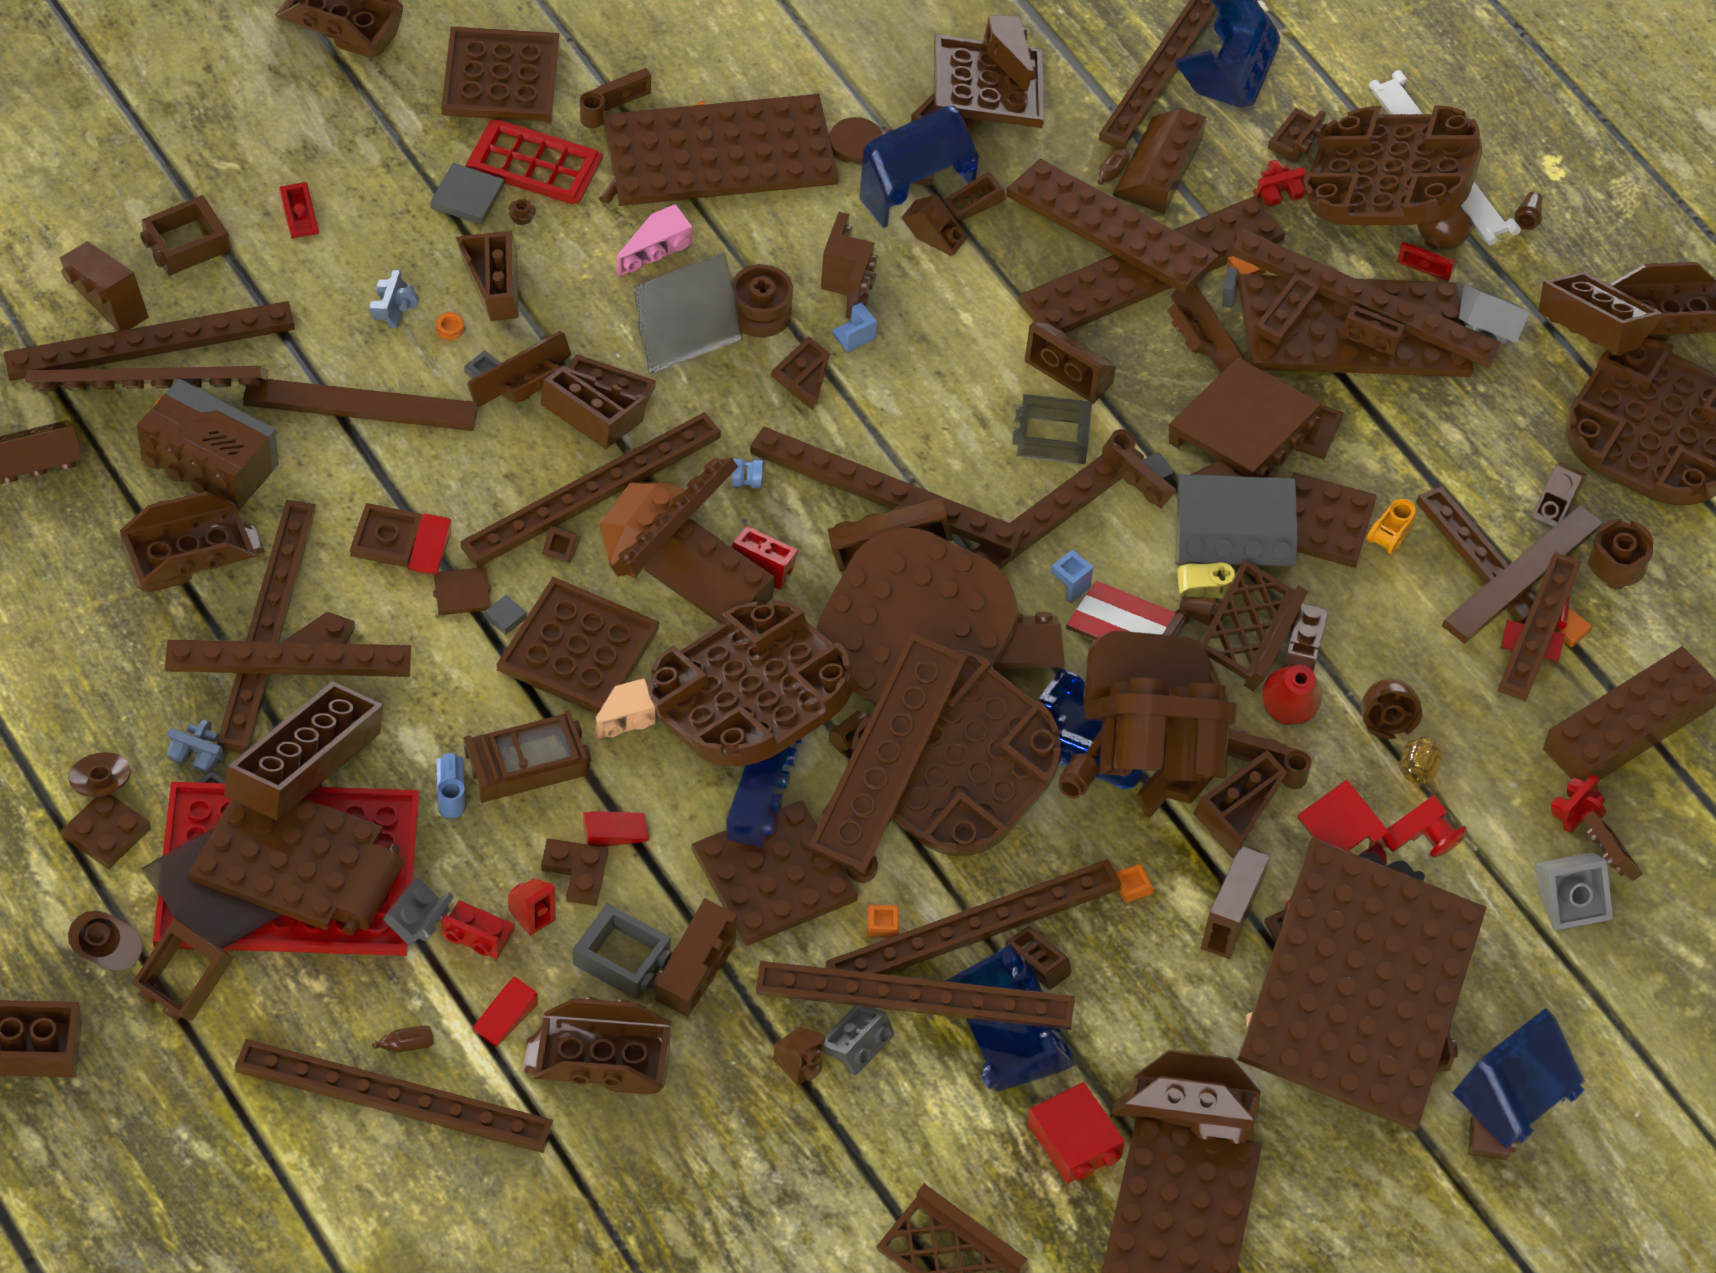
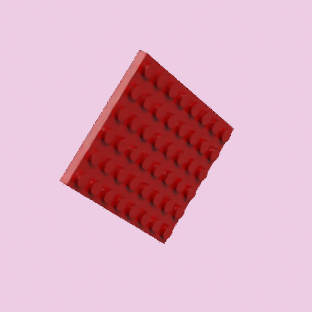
[153,782,419,956]

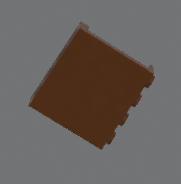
[1169,357,1322,478]

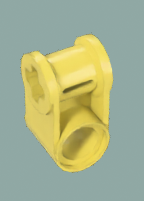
[1177,562,1235,601]

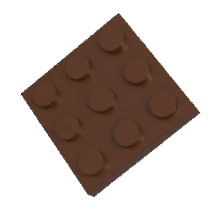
[1291,472,1377,568]

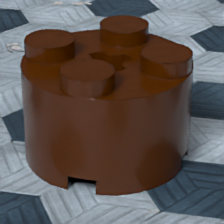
[1588,519,1653,589]

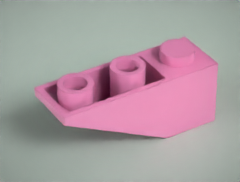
[617,204,692,276]

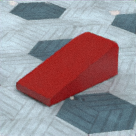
[279,182,319,239]
[408,513,451,575]
[583,811,649,847]
[472,976,538,1047]

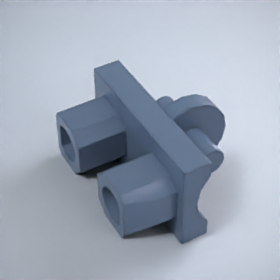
[369,270,419,328]
[167,719,227,773]

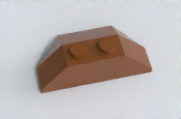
[600,482,685,579]

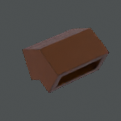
[829,711,869,754]

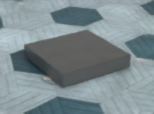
[430,163,504,225]

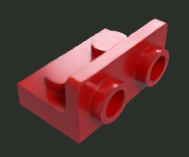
[441,900,515,959]

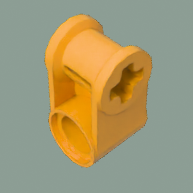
[1366,499,1416,555]

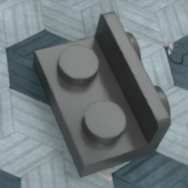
[383,877,454,945]
[824,1006,894,1075]

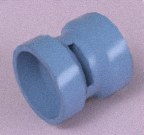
[732,458,763,489]

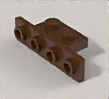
[1167,284,1245,373]
[467,331,571,407]
[1137,766,1215,817]

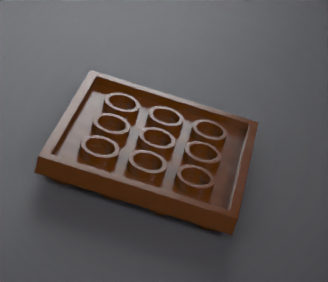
[441,26,559,122]
[934,34,1044,128]
[497,577,659,714]
[692,800,858,946]

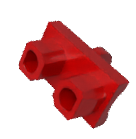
[1253,160,1306,208]
[1551,774,1606,833]

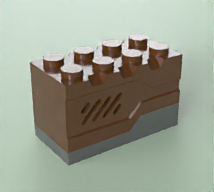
[137,379,279,511]

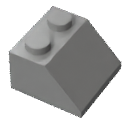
[1459,283,1530,344]
[1535,852,1613,931]

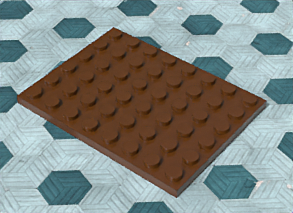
[1237,838,1487,1131]

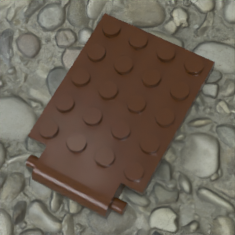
[188,798,404,935]

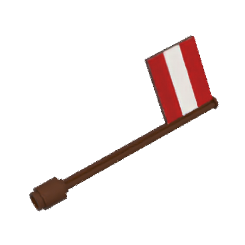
[1059,580,1190,799]

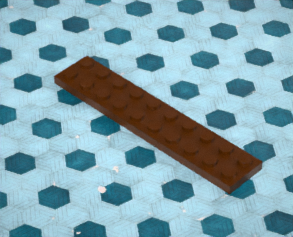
[1019,196,1285,333]

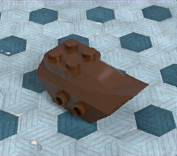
[275,0,403,57]
[1610,262,1716,342]
[120,491,265,592]
[522,997,671,1094]
[1110,1050,1261,1143]

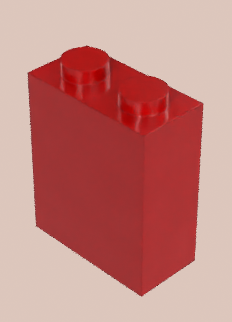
[1027,1082,1125,1184]

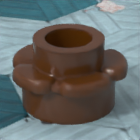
[508,199,536,225]

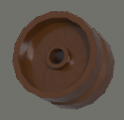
[730,264,793,338]

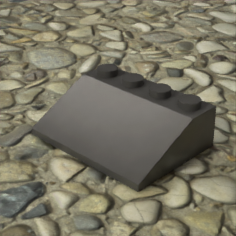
[1175,474,1297,567]

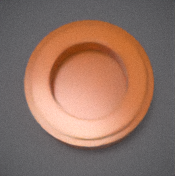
[436,312,465,340]

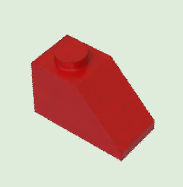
[508,878,556,936]

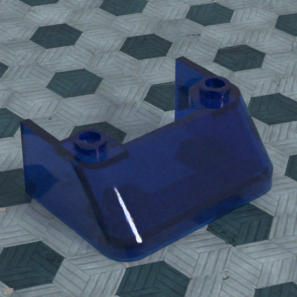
[1175,0,1280,108]
[859,105,979,228]

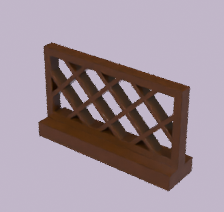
[1200,559,1308,691]
[876,1183,1028,1273]

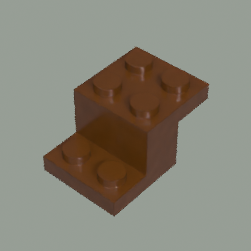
[821,212,878,319]

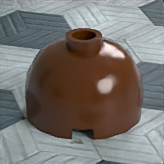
[1417,208,1475,251]
[1361,678,1423,739]

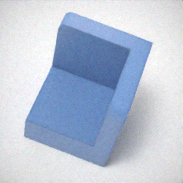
[833,302,877,352]
[1051,550,1094,603]

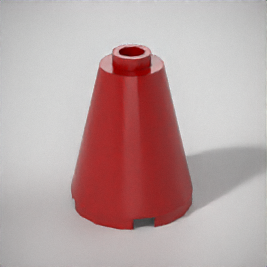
[1262,665,1322,725]

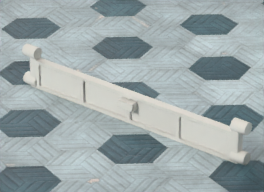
[1369,70,1521,246]

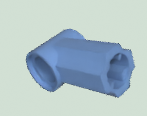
[436,753,465,818]

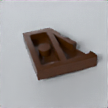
[771,336,830,410]
[283,611,355,644]

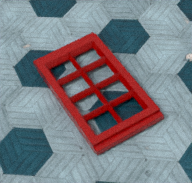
[465,119,603,205]

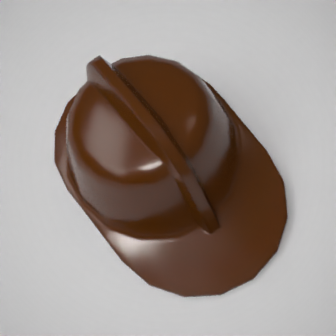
[68,910,143,971]

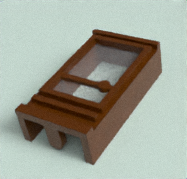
[464,710,591,803]

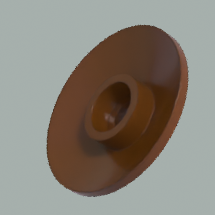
[69,752,131,797]

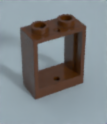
[140,195,230,276]
[132,919,234,1021]

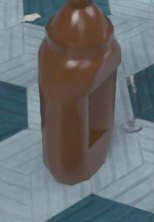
[1098,147,1130,185]
[372,1025,434,1053]

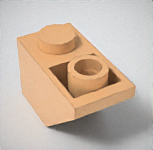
[596,678,656,739]

